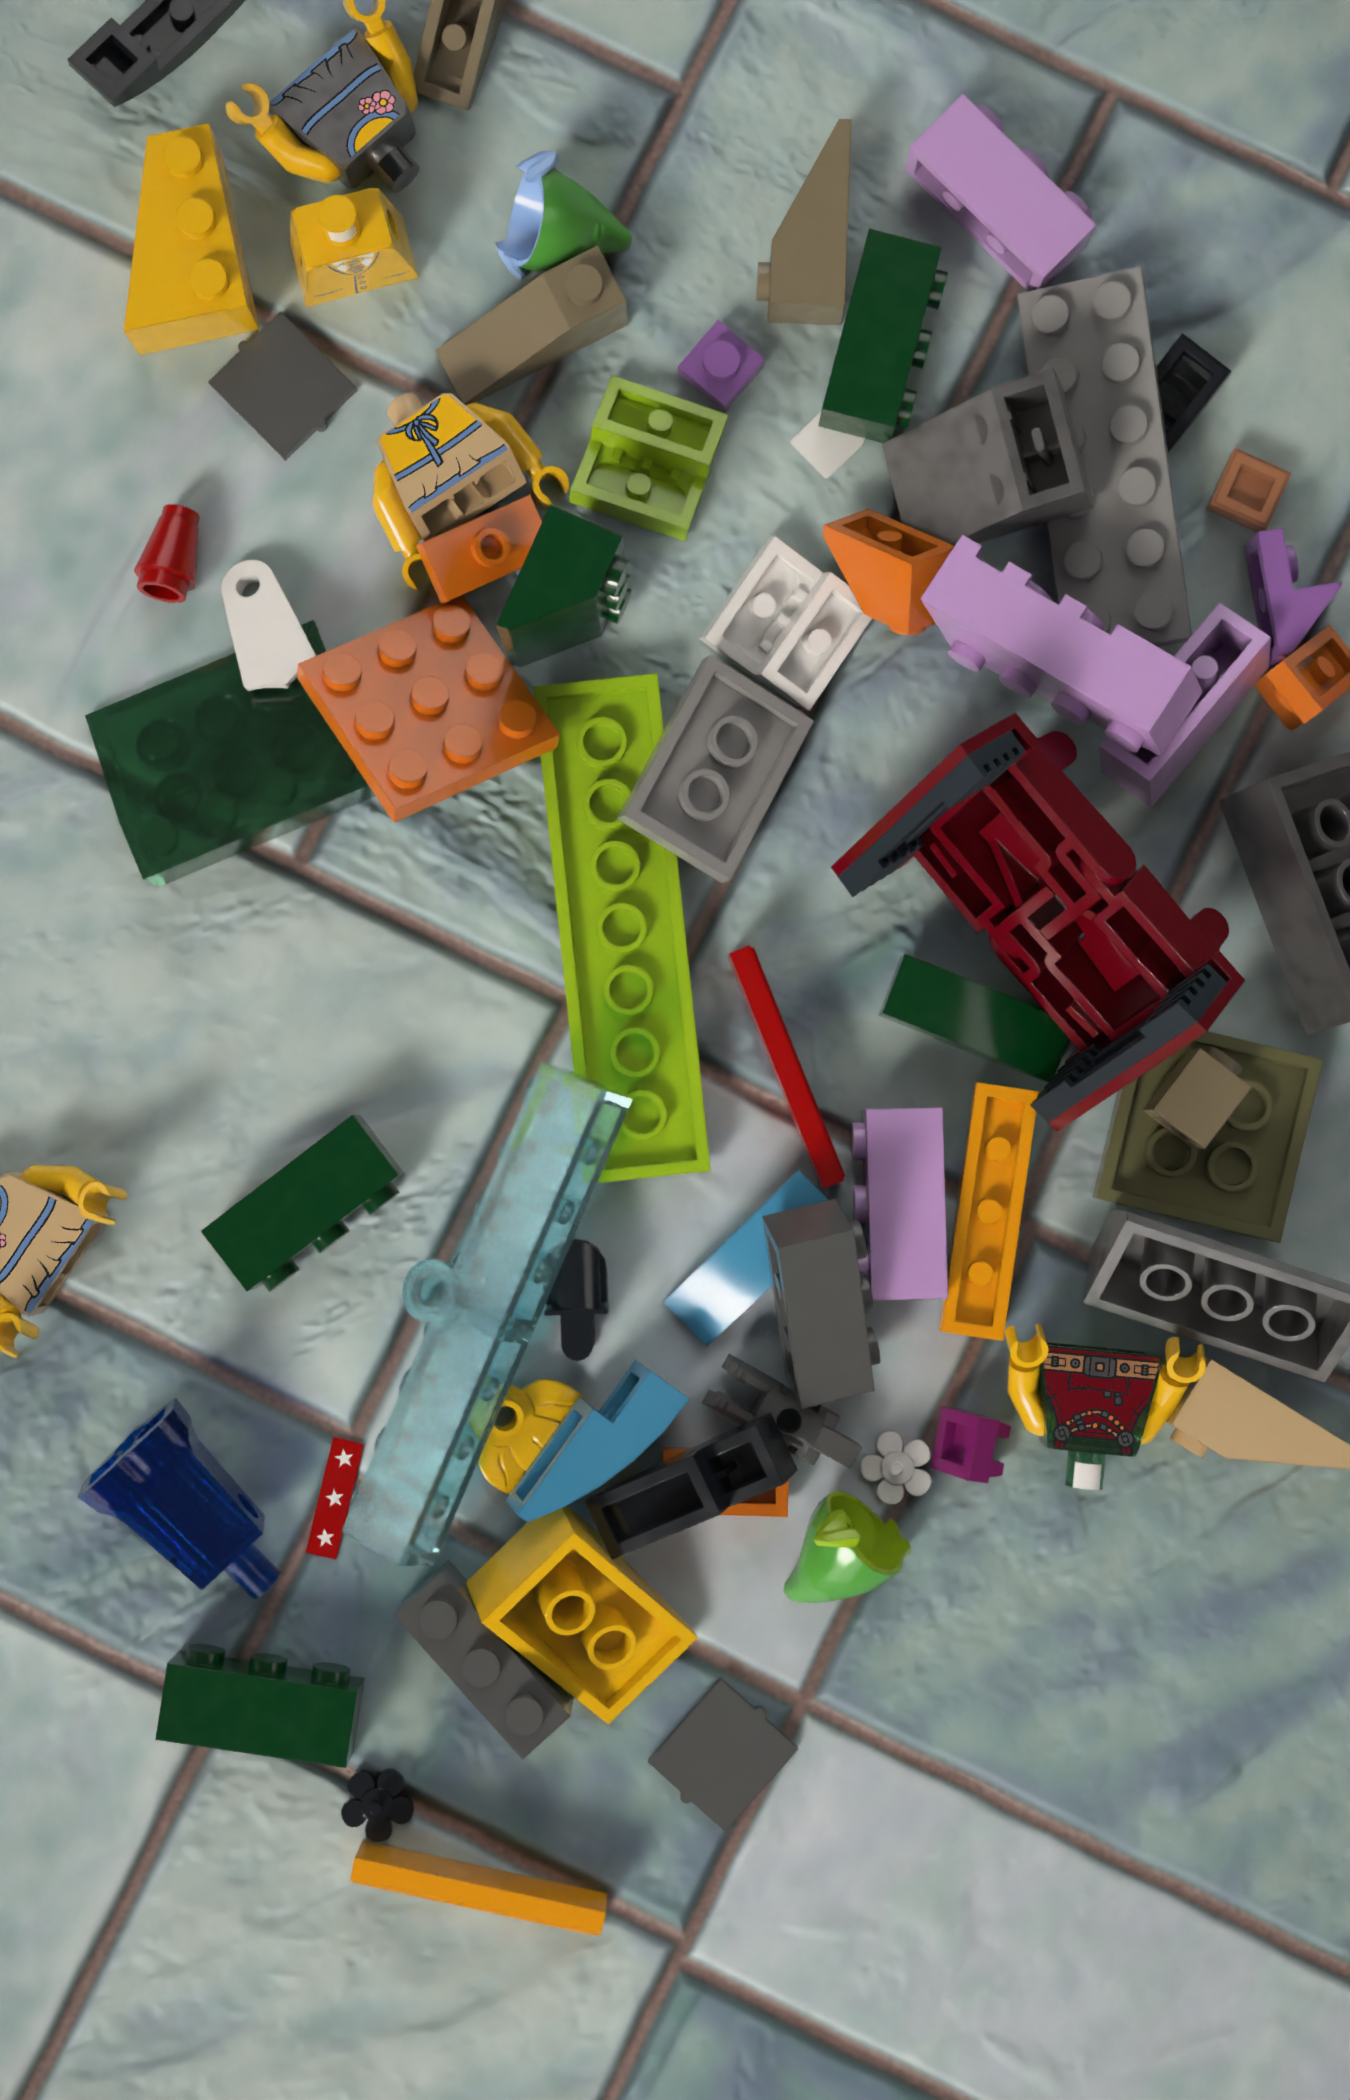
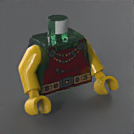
[1005,1324,1206,1490]

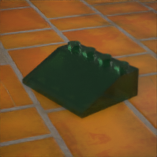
[85,620,375,887]

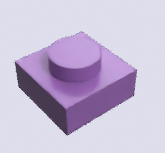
[678,320,765,413]

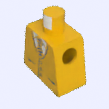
[289,188,419,307]

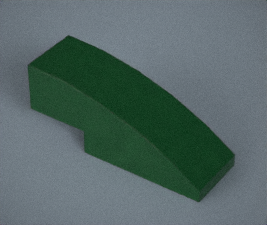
[878,954,1069,1083]

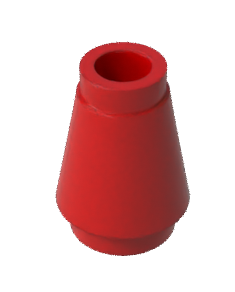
[134,504,200,603]

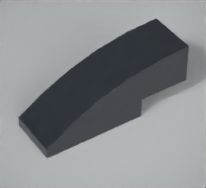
[585,1412,798,1560]

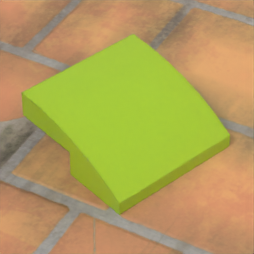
[569,375,729,542]

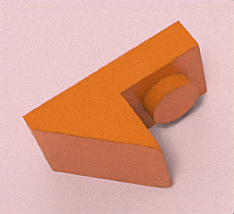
[1255,625,1350,730]

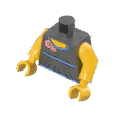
[226,0,419,193]

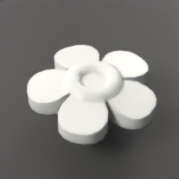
[861,1431,932,1504]

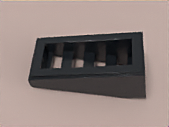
[1157,333,1232,454]

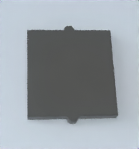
[208,311,358,461]
[648,1677,798,1832]

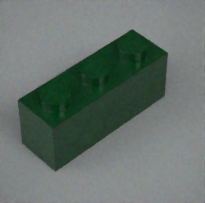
[818,228,948,443]
[201,1115,405,1292]
[155,1644,365,1768]

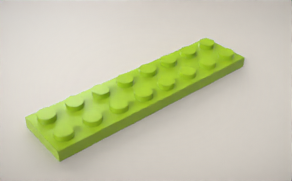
[533,673,711,1184]

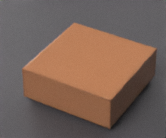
[1206,448,1291,532]

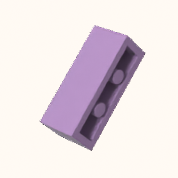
[904,94,1096,291]
[1099,602,1271,808]
[851,1107,948,1300]

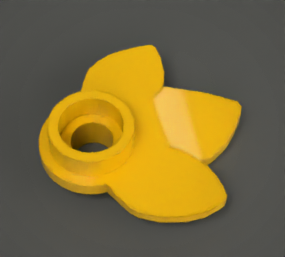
[470,1378,586,1494]

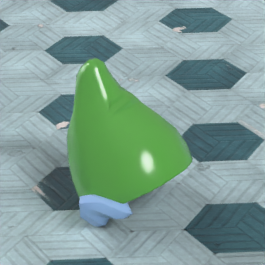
[495,151,632,282]

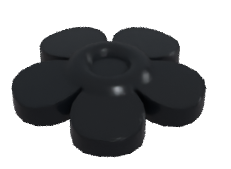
[341,1768,414,1842]

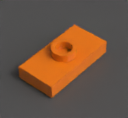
[415,495,542,604]

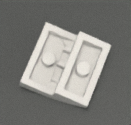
[699,536,872,711]

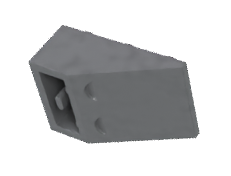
[882,368,1094,546]

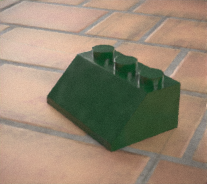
[496,504,632,667]

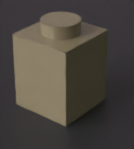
[1143,1047,1252,1149]

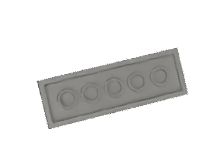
[1017,266,1192,647]

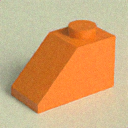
[823,509,954,635]

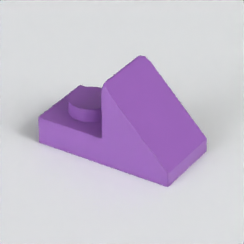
[1244,528,1342,666]

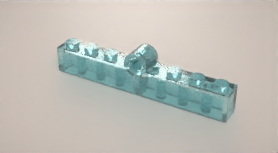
[342,1061,633,1566]

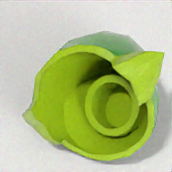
[783,1491,912,1603]

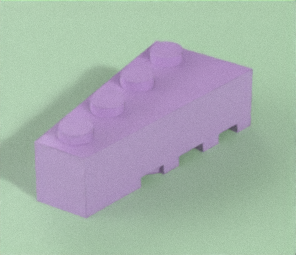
[920,535,1202,756]

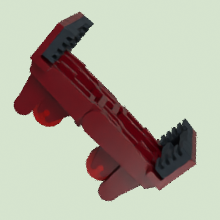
[831,713,1245,1131]

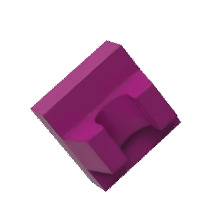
[930,1406,1011,1483]

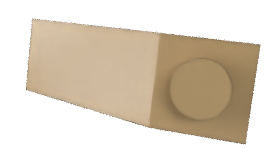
[1167,1357,1350,1470]

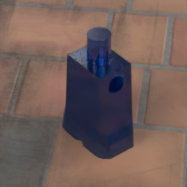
[78,1398,281,1599]

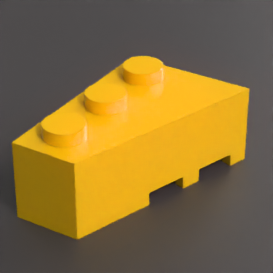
[124,123,260,355]

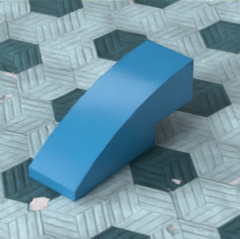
[663,1170,828,1346]
[505,1359,690,1522]

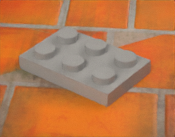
[617,654,814,883]

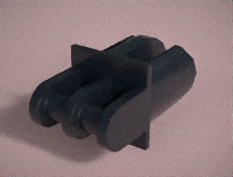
[544,1239,610,1361]

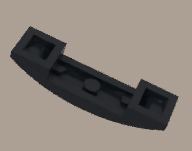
[67,0,245,107]

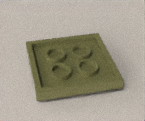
[1092,1031,1323,1243]

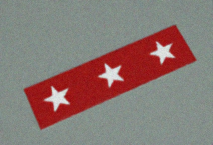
[305,1437,364,1560]

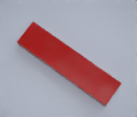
[728,945,846,1189]

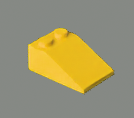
[466,1505,698,1725]

